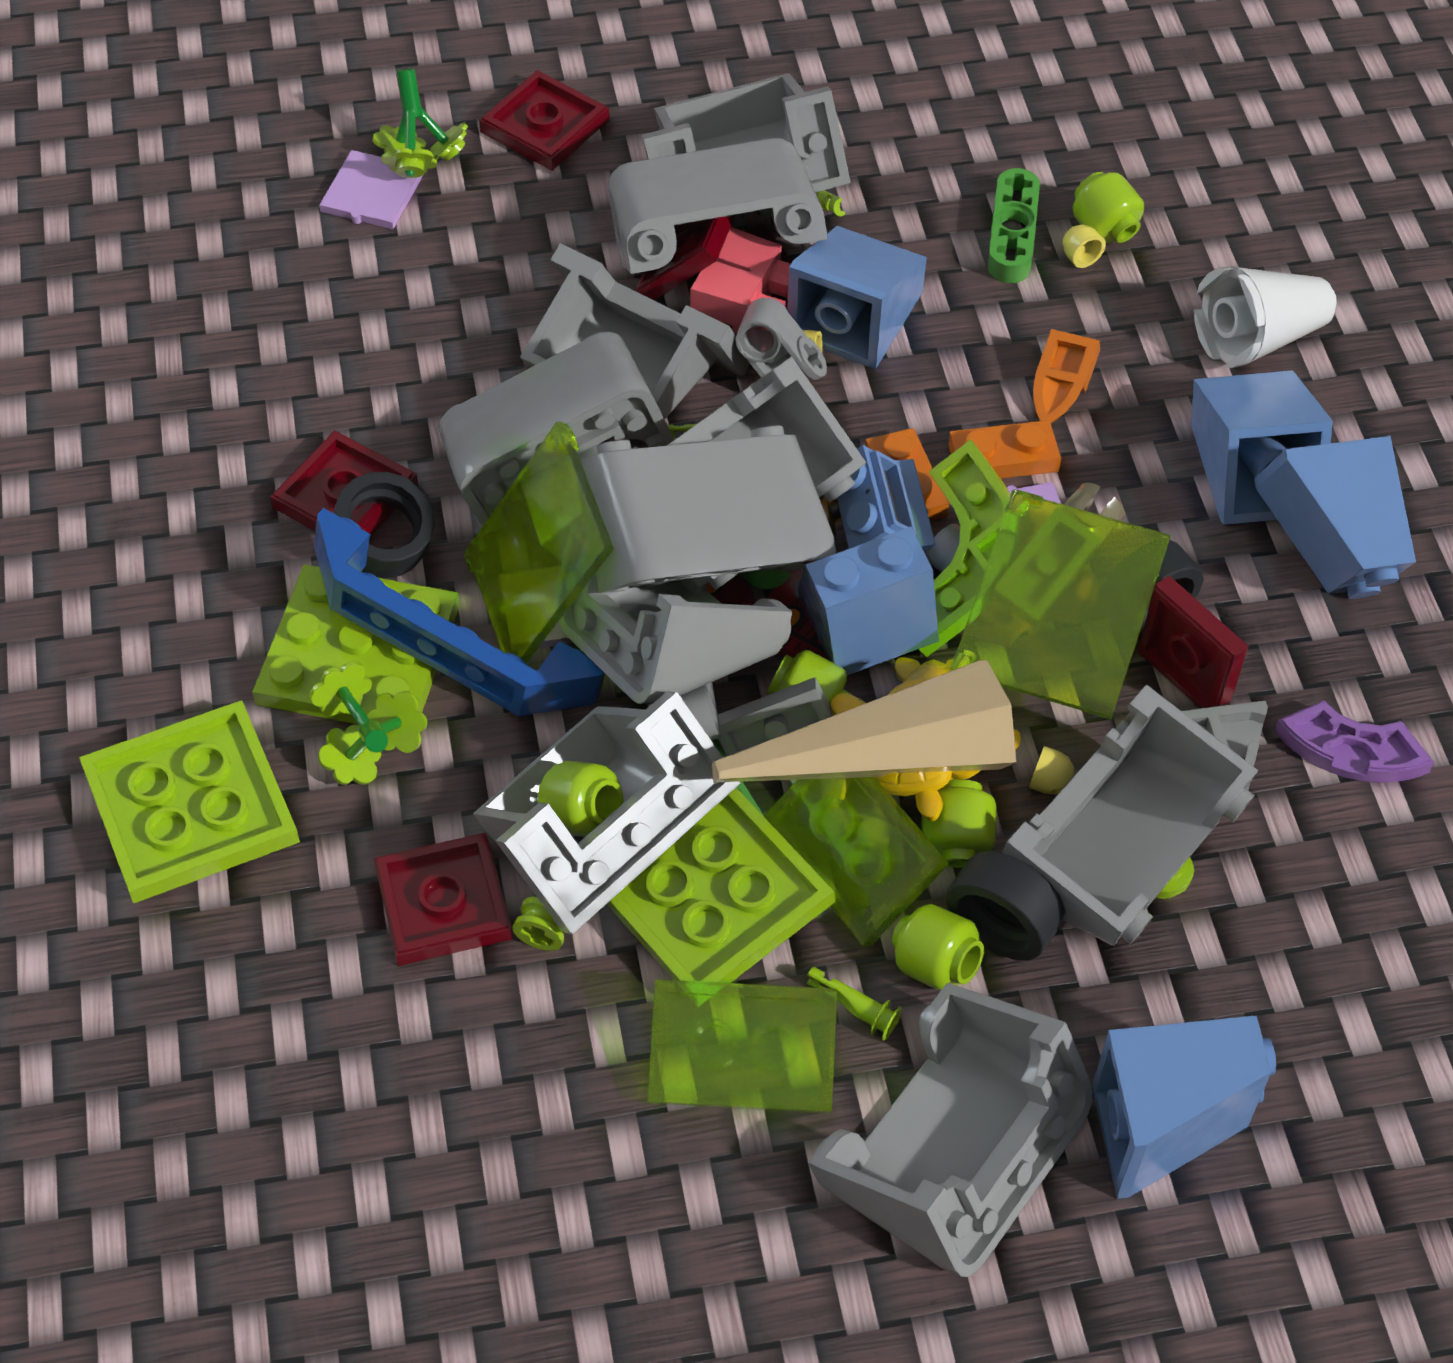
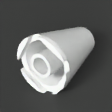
[1194,267,1337,368]

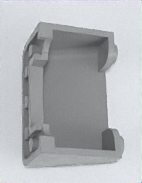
[608,138,828,274]
[438,332,674,536]
[667,357,866,589]
[580,426,836,594]
[558,522,792,704]
[1001,685,1258,946]
[808,983,1093,1277]

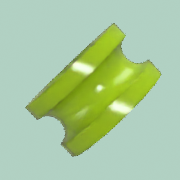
[512,897,564,951]

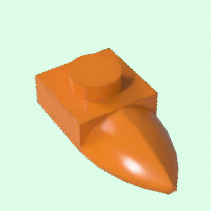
[1033,329,1101,423]

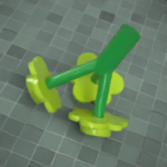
[372,68,468,178]
[309,661,428,785]

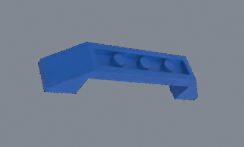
[314,508,605,716]

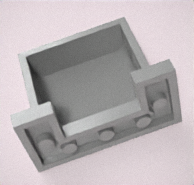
[642,73,851,226]
[520,243,750,419]
[473,691,740,935]

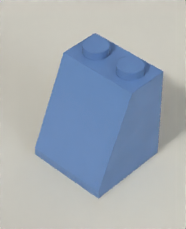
[787,226,927,369]
[1191,370,1333,525]
[1254,436,1416,599]
[798,526,939,675]
[1092,1015,1276,1199]

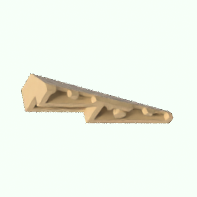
[712,660,1016,783]

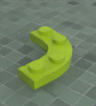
[919,439,1019,657]

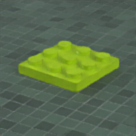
[252,564,460,724]
[79,700,300,904]
[607,788,836,1008]

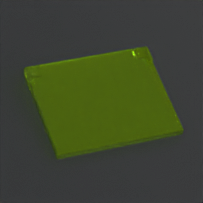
[464,422,614,663]
[950,490,1171,719]

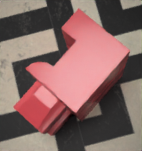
[690,227,791,334]

